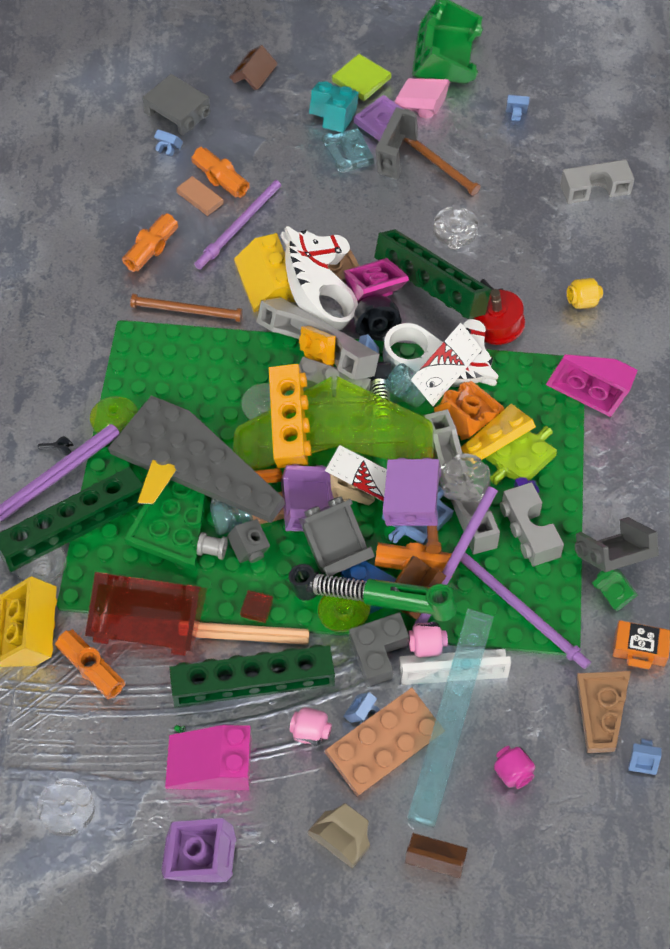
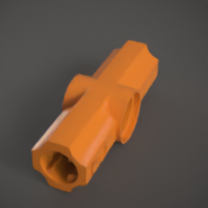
[191,147,250,198]
[122,213,178,272]
[375,542,452,572]
[55,629,125,699]

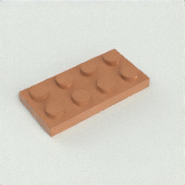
[324,688,445,797]

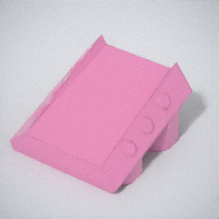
[395,78,450,119]

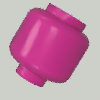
[494,746,536,789]

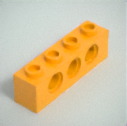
[269,364,312,469]

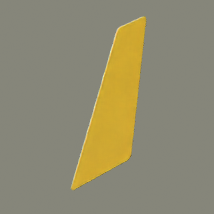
[138,460,176,504]

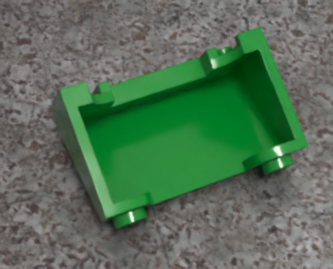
[412,0,483,84]

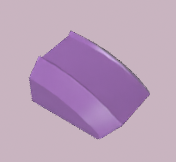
[161,818,237,882]

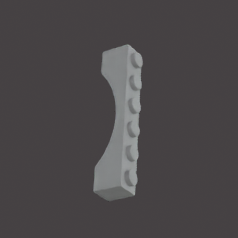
[257,298,379,380]
[423,409,500,555]

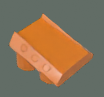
[434,381,504,440]

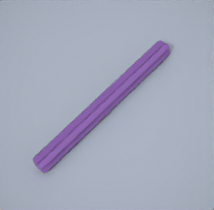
[0,424,120,522]

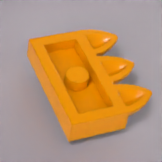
[299,326,335,366]

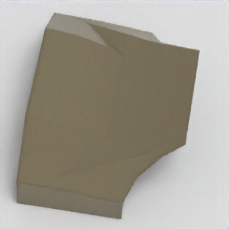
[308,803,370,869]

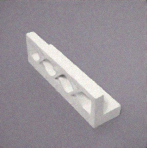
[399,649,511,685]

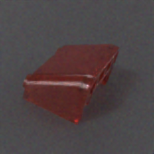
[85,572,207,656]

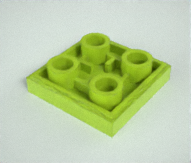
[332,54,391,101]

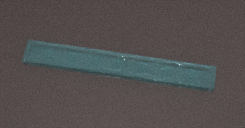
[407,609,494,827]

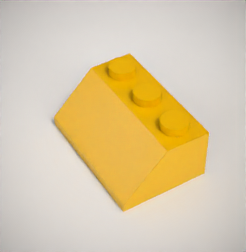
[234,233,296,312]
[0,576,57,667]

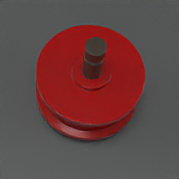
[474,289,525,345]

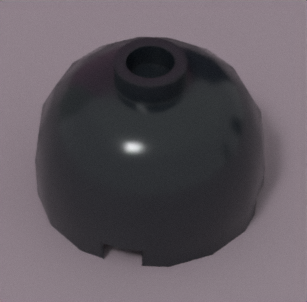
[353,295,402,341]

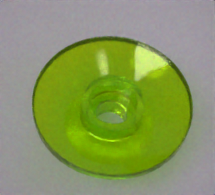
[90,396,138,433]
[318,593,370,632]

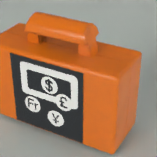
[612,620,670,670]

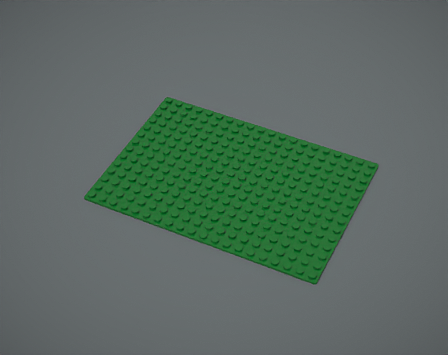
[57,320,584,656]

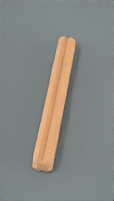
[178,621,310,645]

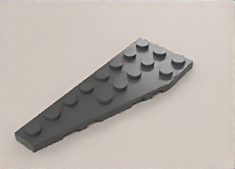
[108,395,285,523]

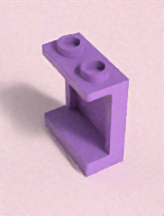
[383,458,441,526]
[281,464,333,531]

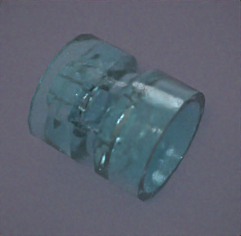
[385,363,426,407]
[210,501,253,536]

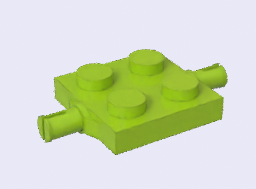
[486,426,557,485]

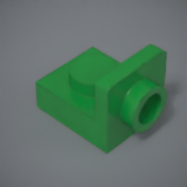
[592,569,638,611]

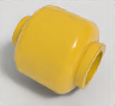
[566,278,603,309]

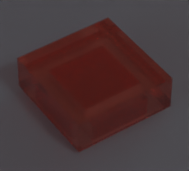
[240,590,273,623]

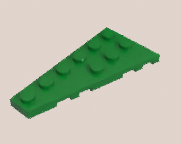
[124,427,215,571]

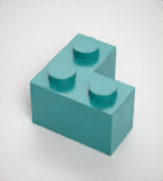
[309,81,359,133]

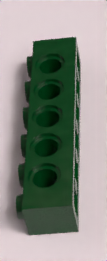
[374,229,491,319]
[0,467,145,573]
[169,644,335,708]

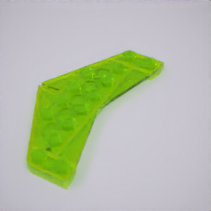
[233,376,434,470]

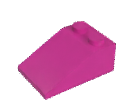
[344,258,409,303]
[546,354,638,417]
[165,725,252,791]

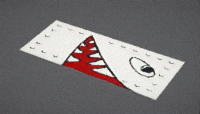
[411,323,482,406]
[325,445,387,501]

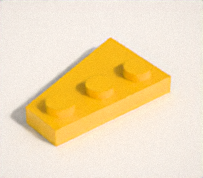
[461,404,536,465]

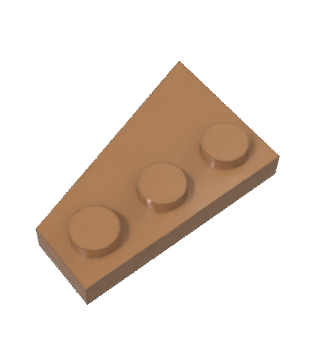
[576,671,631,753]

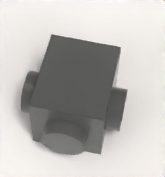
[227,519,270,563]

